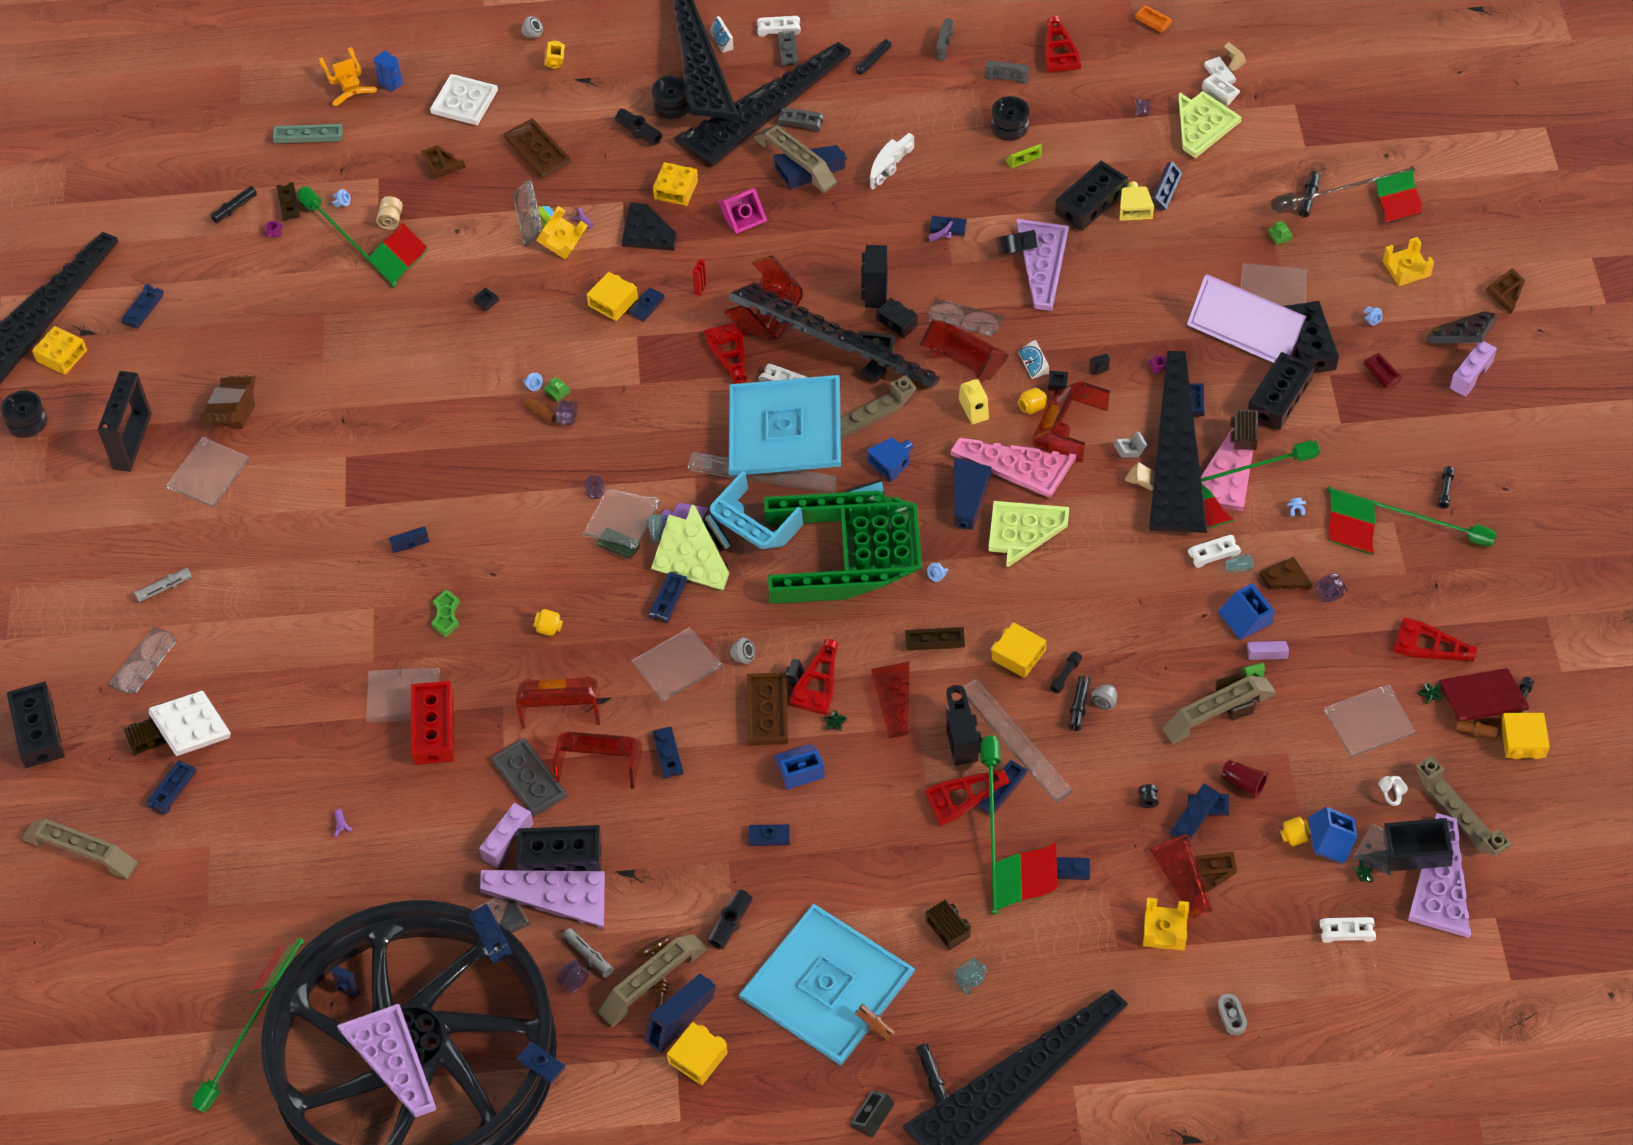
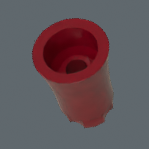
[1221,760,1268,798]

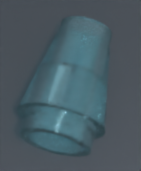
[647,514,666,542]
[1225,553,1254,572]

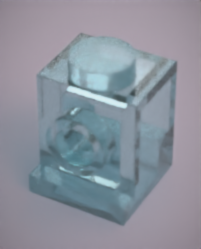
[954,957,988,995]

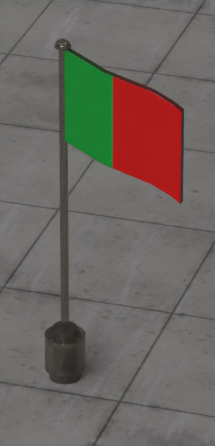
[1271,166,1422,224]

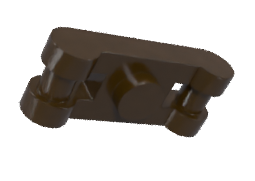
[276,182,301,221]

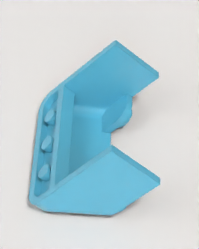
[710,471,804,549]

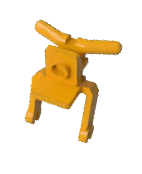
[318,47,377,107]

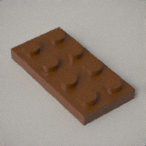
[504,118,571,178]
[747,672,788,745]

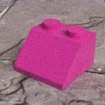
[718,188,767,234]

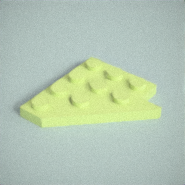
[1178,91,1242,158]
[989,501,1069,567]
[651,505,729,591]

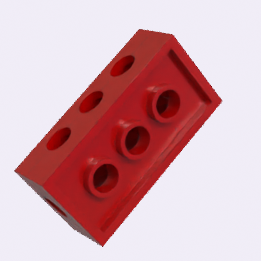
[411,681,455,765]

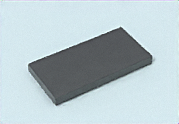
[491,738,568,817]

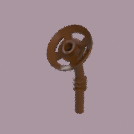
[635,934,673,1010]

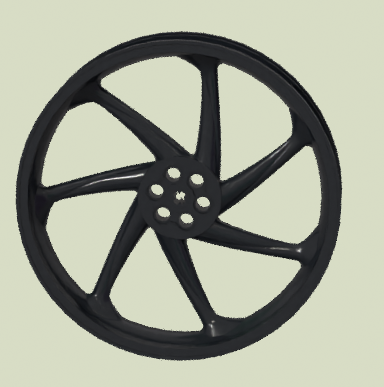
[261,900,557,1145]

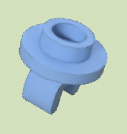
[332,189,350,207]
[1363,306,1383,326]
[523,373,543,391]
[1287,498,1306,517]
[927,563,948,582]

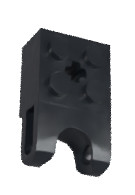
[946,685,982,766]

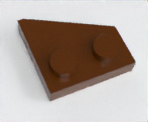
[421,145,466,178]
[1486,268,1525,314]
[1260,557,1313,590]
[1192,852,1237,896]

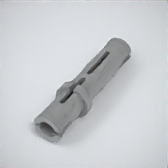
[134,567,192,603]
[562,928,614,978]

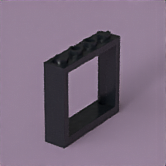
[98,371,152,472]

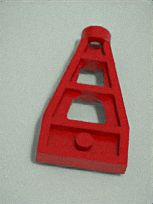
[1045,16,1081,73]
[704,322,748,384]
[1393,617,1478,662]
[789,639,839,716]
[924,768,1010,826]

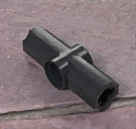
[615,108,662,146]
[708,889,753,950]

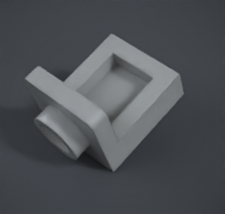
[1113,432,1147,458]

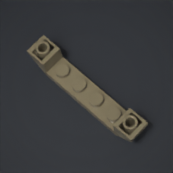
[754,125,837,193]
[841,375,916,439]
[1163,676,1277,745]
[1416,755,1512,856]
[22,818,138,880]
[598,934,708,1028]

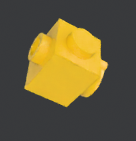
[544,41,565,69]

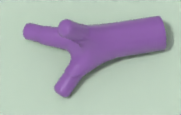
[571,208,593,229]
[928,221,953,242]
[334,809,352,837]

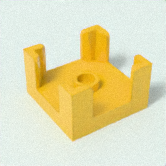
[536,206,588,260]
[1383,237,1434,286]
[1143,898,1189,951]

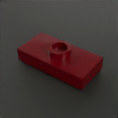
[1364,353,1402,388]

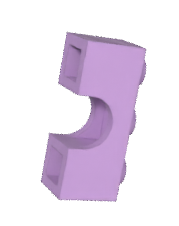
[1450,341,1497,397]
[479,803,534,869]

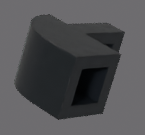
[996,230,1038,254]

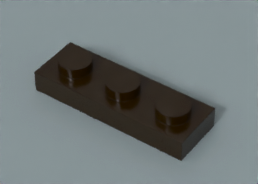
[905,627,965,651]

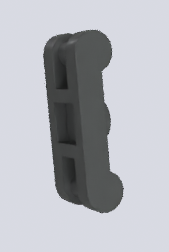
[936,18,953,61]
[778,31,798,66]
[985,61,1029,84]
[777,108,824,132]

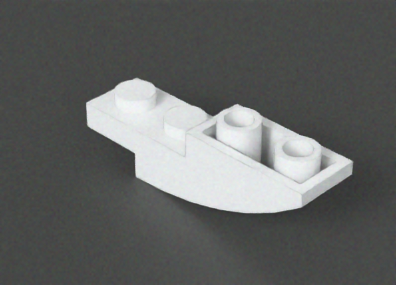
[870,133,914,190]

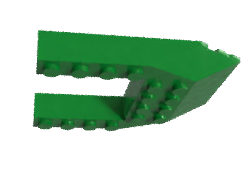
[764,491,922,604]

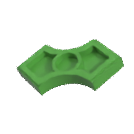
[431,589,460,638]

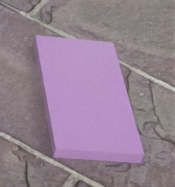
[1187,274,1306,363]

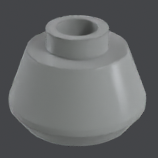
[521,16,543,38]
[730,638,755,664]
[1091,684,1117,710]

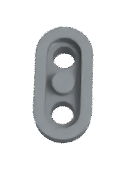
[1218,994,1247,1036]

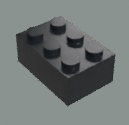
[861,245,888,308]
[1383,818,1453,871]

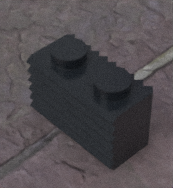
[876,298,918,338]

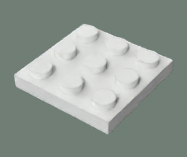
[430,74,498,125]
[149,691,231,756]

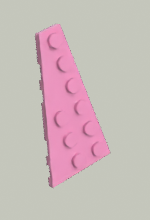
[1201,428,1253,511]
[951,438,1076,498]

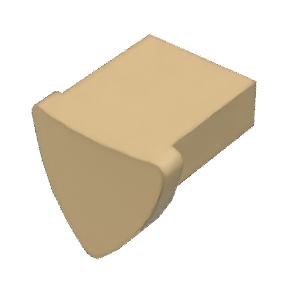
[1224,42,1246,71]
[1125,462,1155,491]

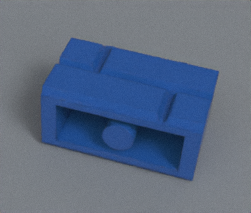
[374,50,403,92]

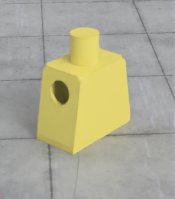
[1119,182,1154,221]
[958,379,989,425]

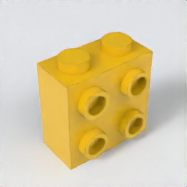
[653,162,698,206]
[587,272,638,321]
[32,326,87,375]
[991,622,1047,678]
[1500,713,1550,759]
[667,1022,728,1085]

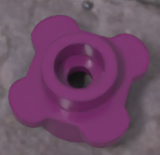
[264,221,283,237]
[1148,355,1166,374]

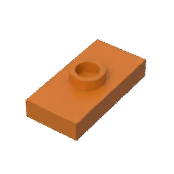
[1135,5,1172,33]

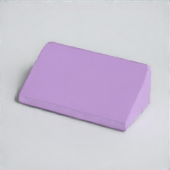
[1247,641,1289,660]

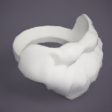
[1378,776,1408,806]

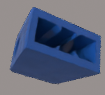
[867,438,913,482]

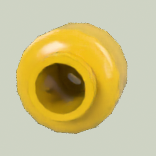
[1018,388,1047,414]
[533,609,563,636]
[1280,817,1311,846]

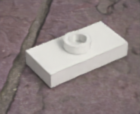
[1204,57,1236,84]

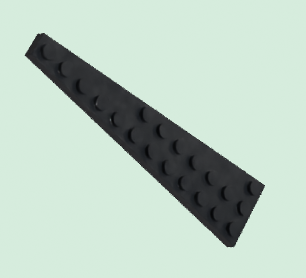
[672,0,738,119]
[675,42,851,167]
[0,232,118,384]
[728,283,940,388]
[1149,351,1207,533]
[902,989,1128,1145]

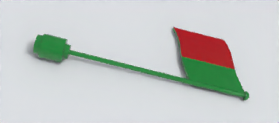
[297,186,427,287]
[1152,440,1320,533]
[1327,486,1497,555]
[980,736,1058,915]
[190,938,304,1113]

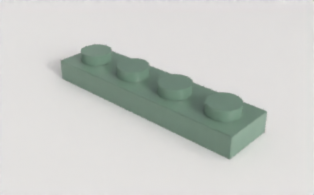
[273,124,343,143]

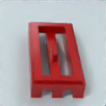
[692,259,707,296]

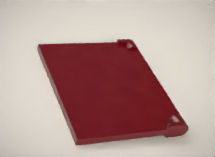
[1439,668,1529,722]

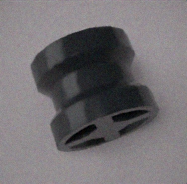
[1138,784,1159,808]

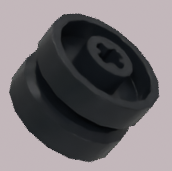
[652,75,689,119]
[991,96,1030,141]
[1,390,48,438]

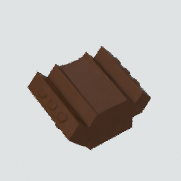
[200,375,256,429]

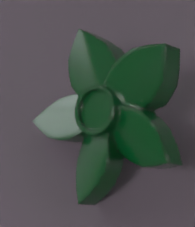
[1418,682,1441,704]
[823,710,847,731]
[1354,859,1373,883]

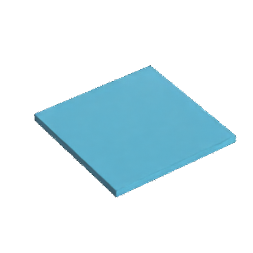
[729,375,841,476]
[739,903,915,1065]

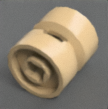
[376,196,403,230]

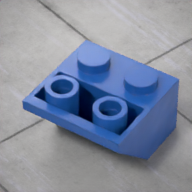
[1218,583,1275,640]
[774,744,825,790]
[1309,807,1357,864]

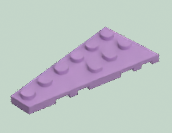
[1016,219,1069,311]
[1408,813,1471,938]
[480,870,605,930]
[337,1004,436,1118]

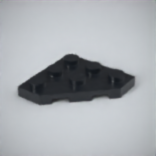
[622,203,677,251]
[1427,311,1496,343]

